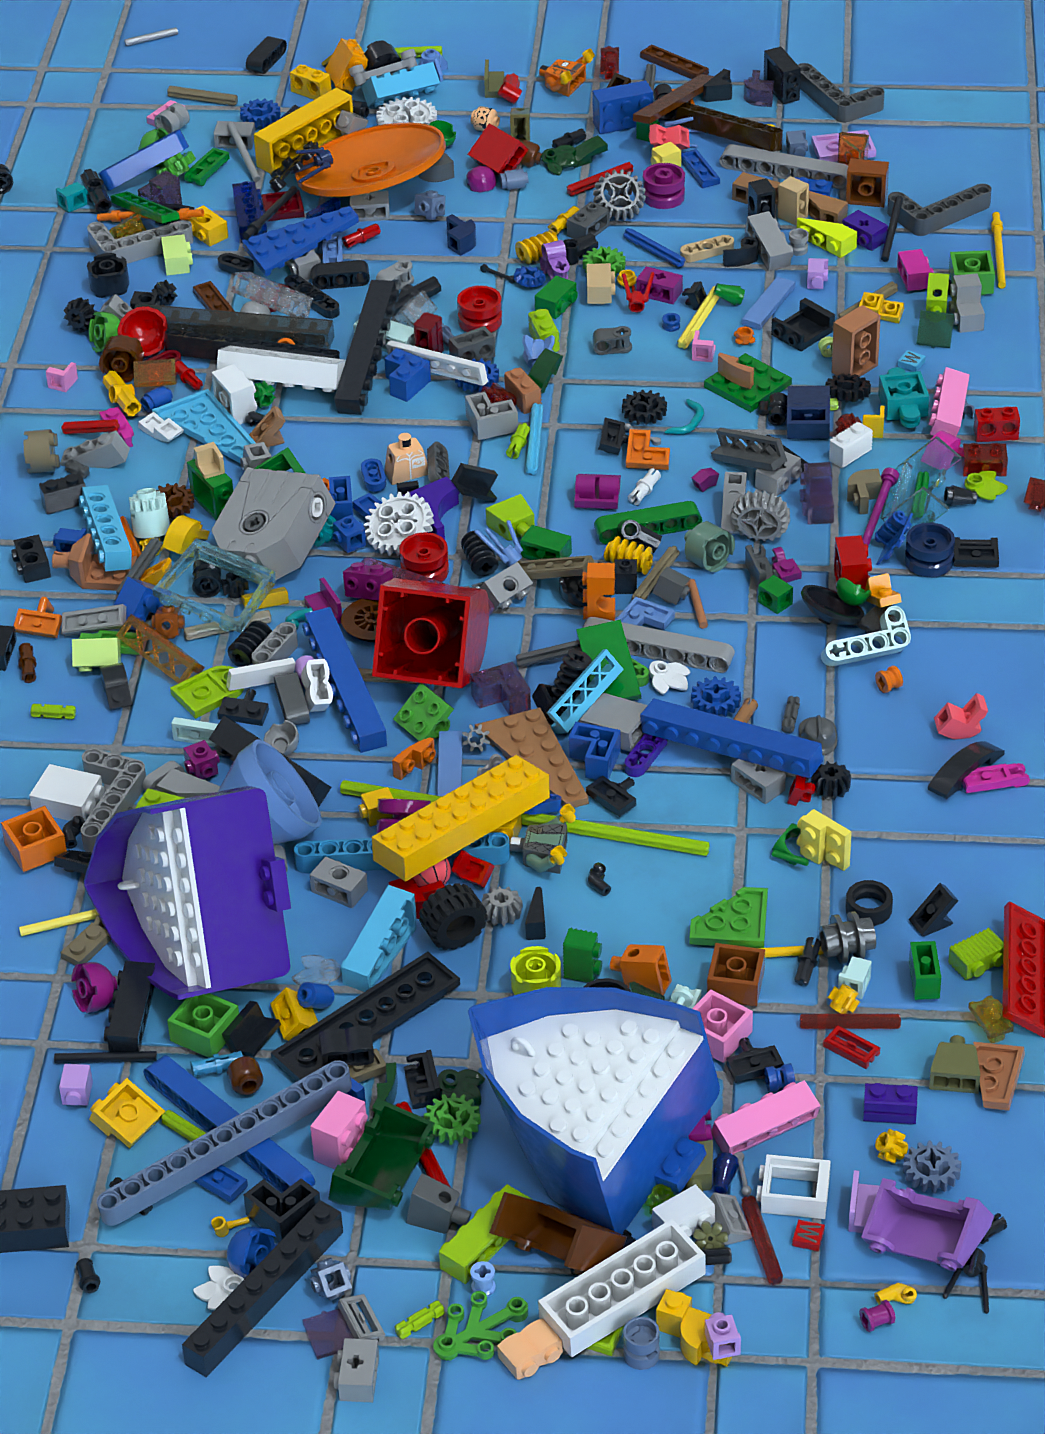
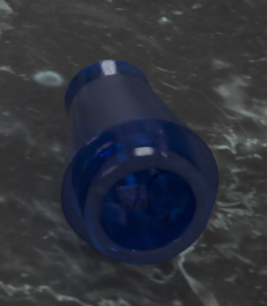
[712,1152,739,1194]

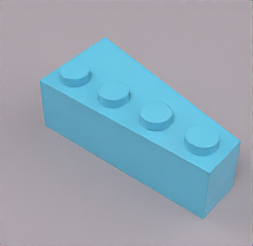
[361,62,440,108]
[340,885,417,992]

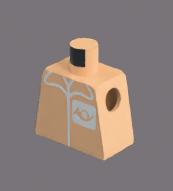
[384,433,428,485]

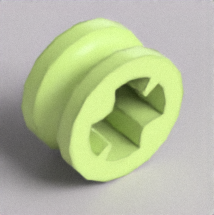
[818,336,833,357]

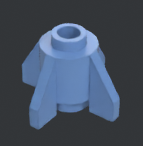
[418,49,448,82]
[522,334,555,368]

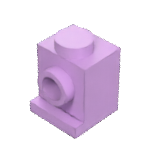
[807,258,828,289]
[705,1312,741,1360]

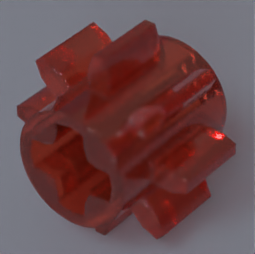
[835,413,862,434]

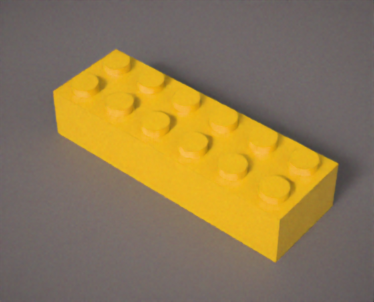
[253,88,353,174]

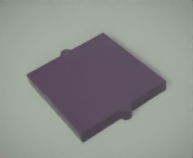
[302,1309,354,1360]

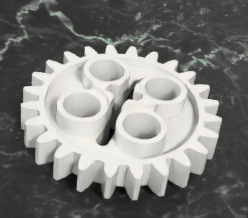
[376,97,437,125]
[364,492,434,556]

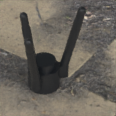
[942,1248,989,1314]

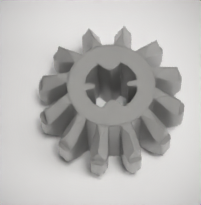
[482,886,523,926]

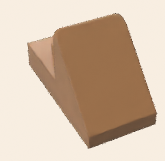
[249,406,285,447]

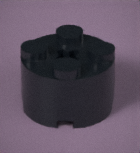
[364,40,402,72]
[87,253,129,298]

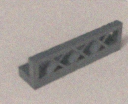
[711,428,787,471]

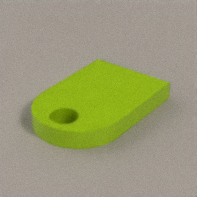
[170,665,244,719]

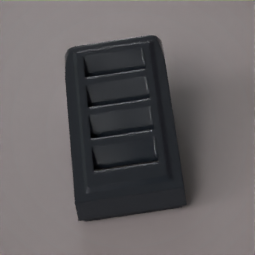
[525,887,546,940]

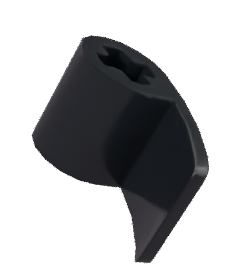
[723,237,759,267]

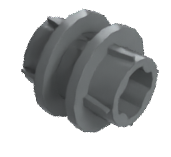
[819,911,876,964]

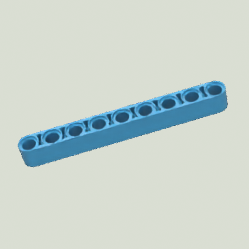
[294,832,510,873]

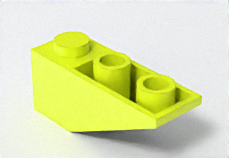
[797,218,857,258]

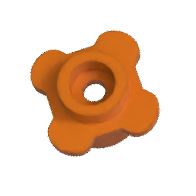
[734,326,755,345]

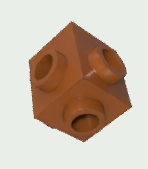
[152,605,185,639]

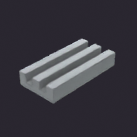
[337,1294,385,1342]

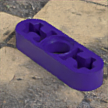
[625,734,668,777]

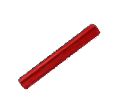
[566,162,633,196]

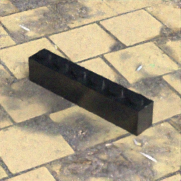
[209,716,332,808]

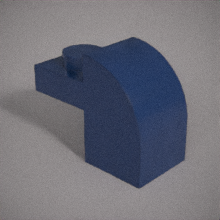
[446,214,476,256]

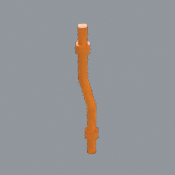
[97,208,204,222]

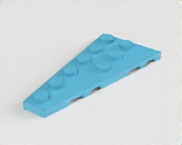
[152,389,256,463]

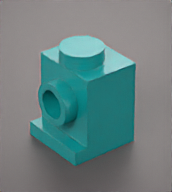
[56,182,88,213]

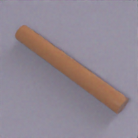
[688,579,708,629]

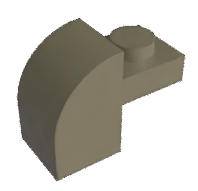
[847,468,882,514]

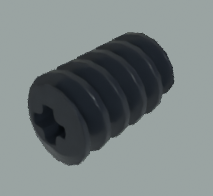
[461,530,499,576]
[228,621,272,667]
[551,649,592,700]

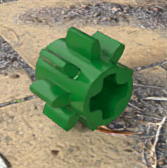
[254,381,276,408]

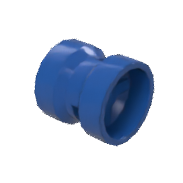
[764,1063,795,1093]

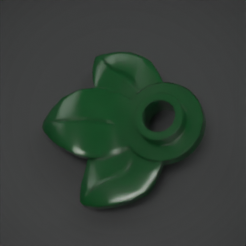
[541,145,577,175]
[438,1069,485,1106]

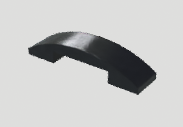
[928,741,1005,799]

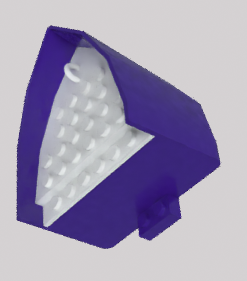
[84,786,291,1000]

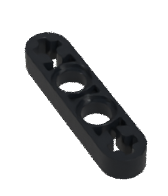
[284,275,340,319]

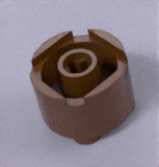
[99,335,144,383]

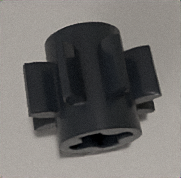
[151,280,178,306]
[221,571,249,599]

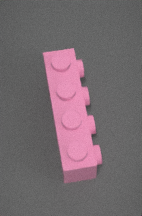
[928,367,970,436]
[712,1080,821,1159]

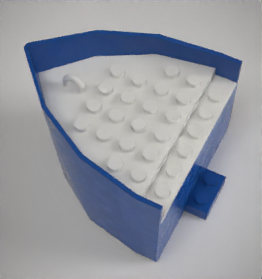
[468,987,720,1234]

